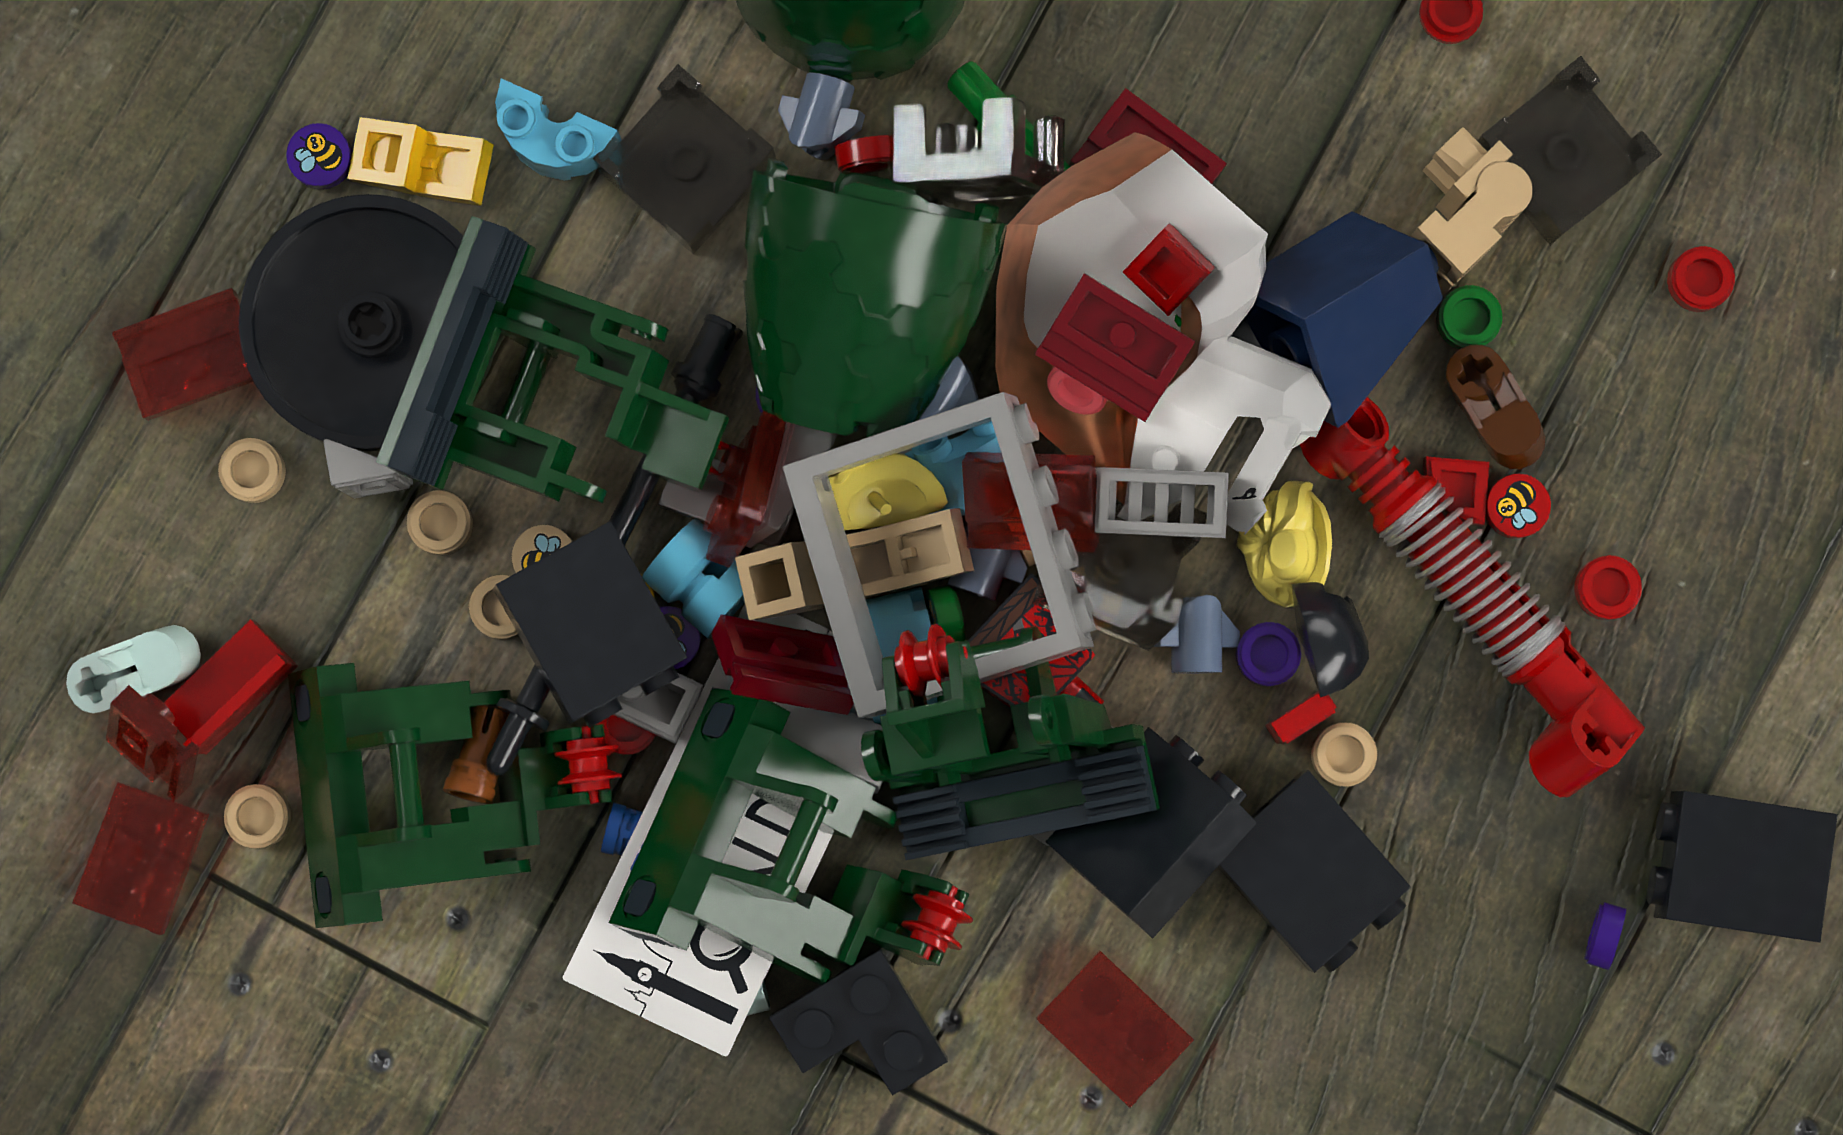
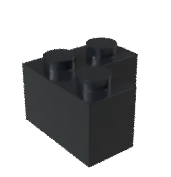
[769,948,948,1096]

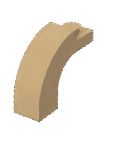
[735,508,974,621]

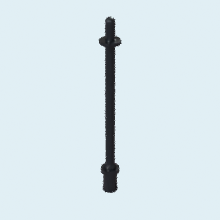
[486,314,743,776]

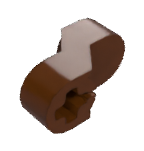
[1446,345,1545,469]

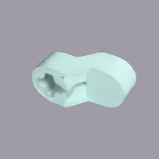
[66,625,201,713]

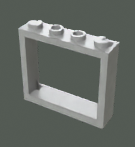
[783,392,1096,718]

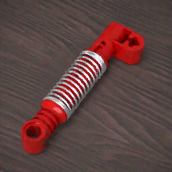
[1300,397,1645,797]

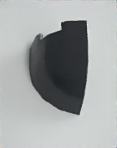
[1291,582,1369,698]

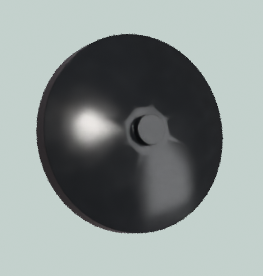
[239,194,497,451]

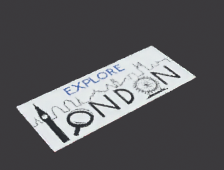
[563,604,874,1056]

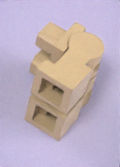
[1410,127,1532,296]

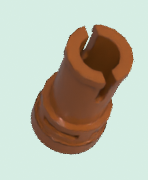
[443,706,509,804]

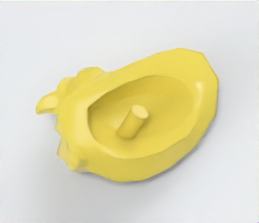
[828,453,948,531]
[1237,481,1332,608]

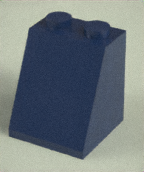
[1244,211,1443,428]

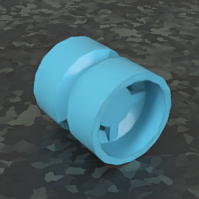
[642,518,745,639]

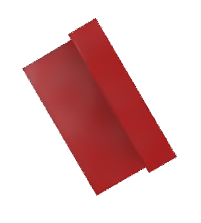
[158,619,298,755]

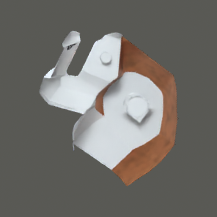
[995,132,1331,535]

